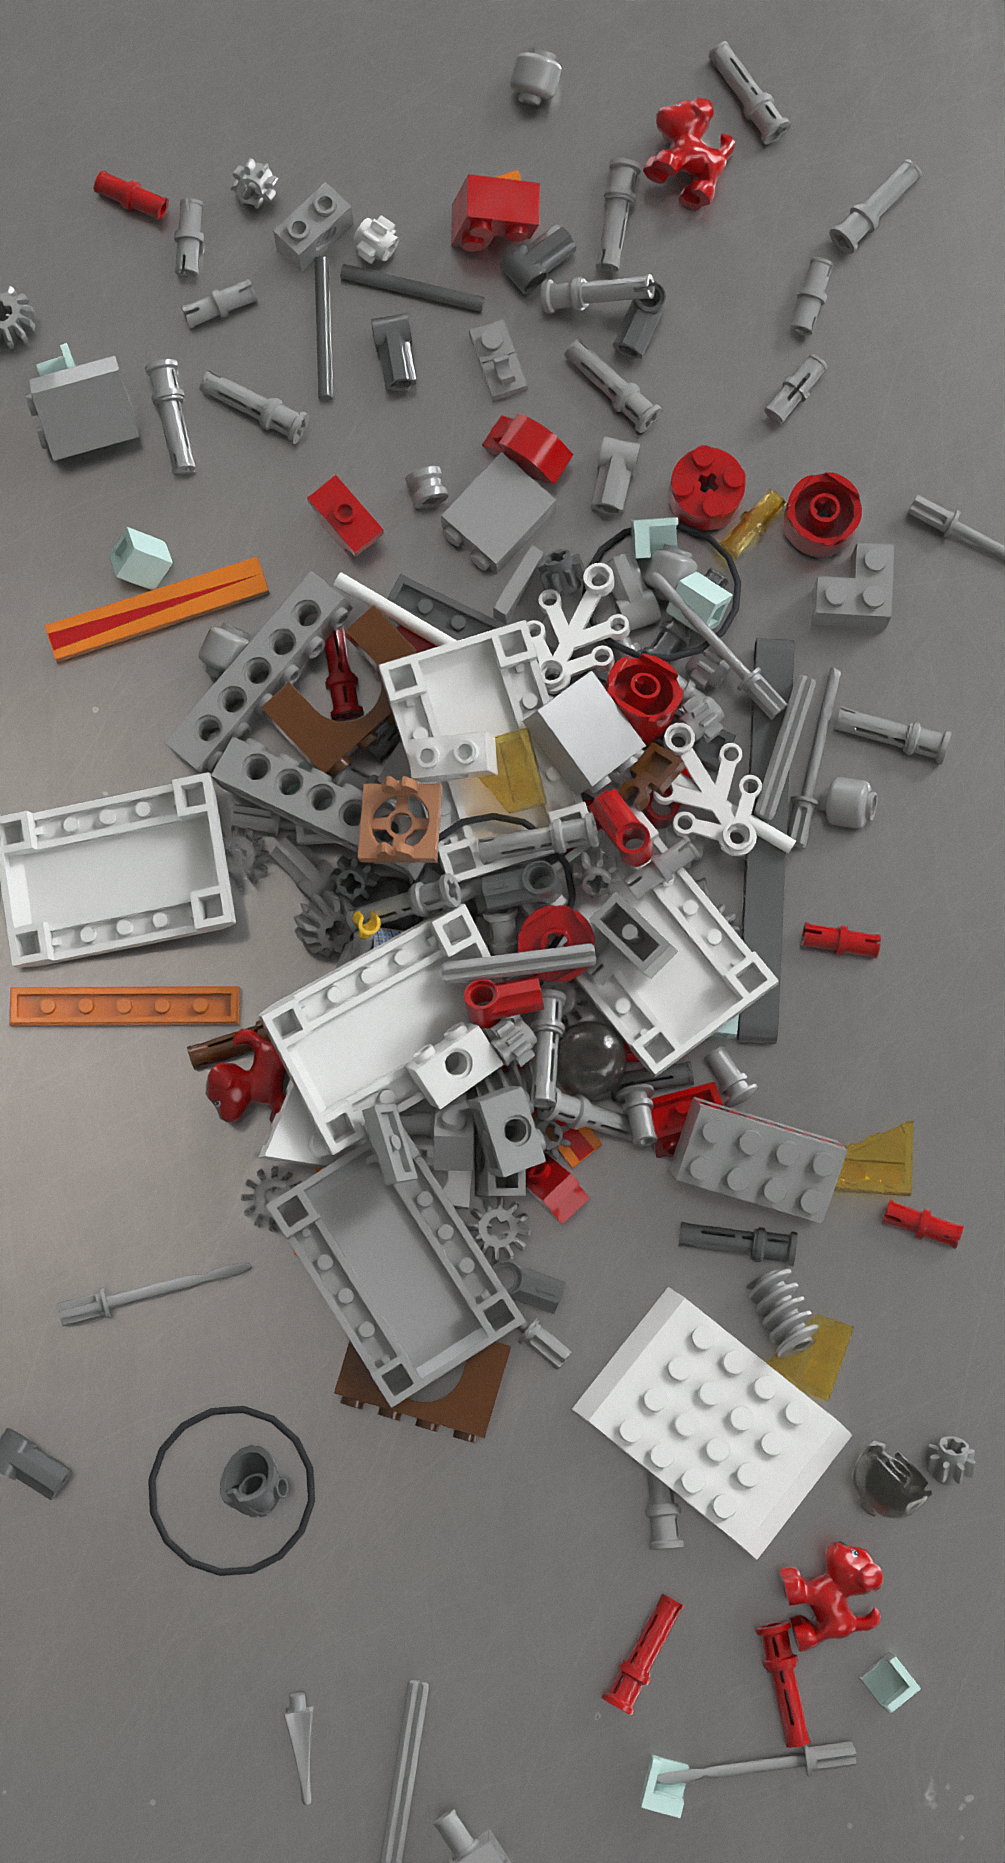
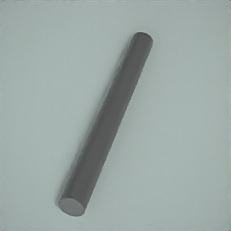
[314,256,333,400]
[340,263,485,312]

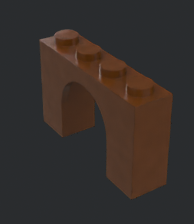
[261,605,418,777]
[334,1340,511,1443]

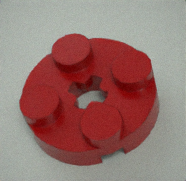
[518,905,595,982]

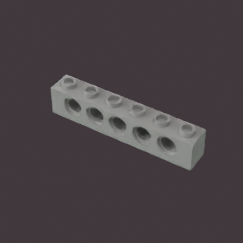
[164,570,353,774]
[211,737,426,880]

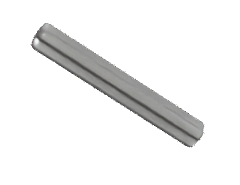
[754,675,816,820]
[441,944,596,984]

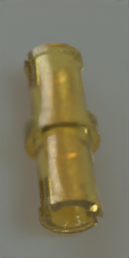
[720,488,786,559]

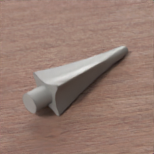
[284,1692,313,1805]

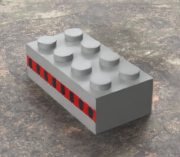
[669,1097,848,1224]

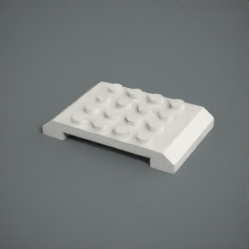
[379,620,588,883]
[0,772,236,968]
[519,804,779,1077]
[258,904,522,1155]
[571,1287,852,1560]

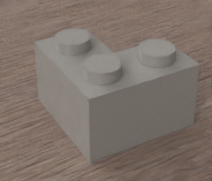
[811,542,894,629]

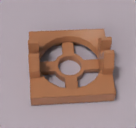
[358,776,443,863]

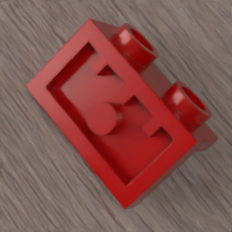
[651,1081,723,1158]

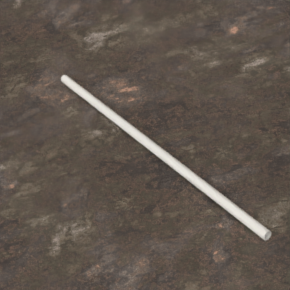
[334,572,796,854]

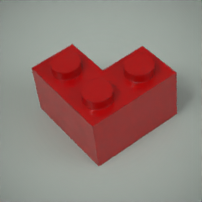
[451,174,540,252]

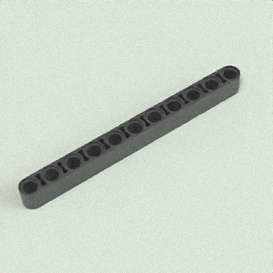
[737,638,794,1044]

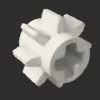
[353,215,399,264]

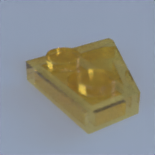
[478,728,548,814]
[834,1121,914,1197]
[766,1314,854,1401]

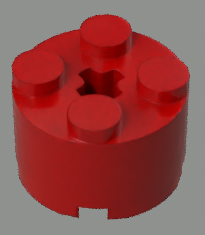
[669,445,746,532]
[783,472,862,559]
[604,654,683,745]

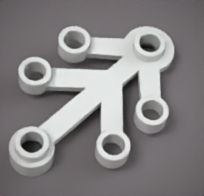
[527,563,630,694]
[653,723,762,856]

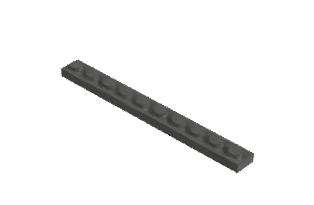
[387,574,736,771]

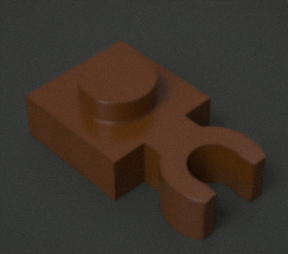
[618,742,685,812]

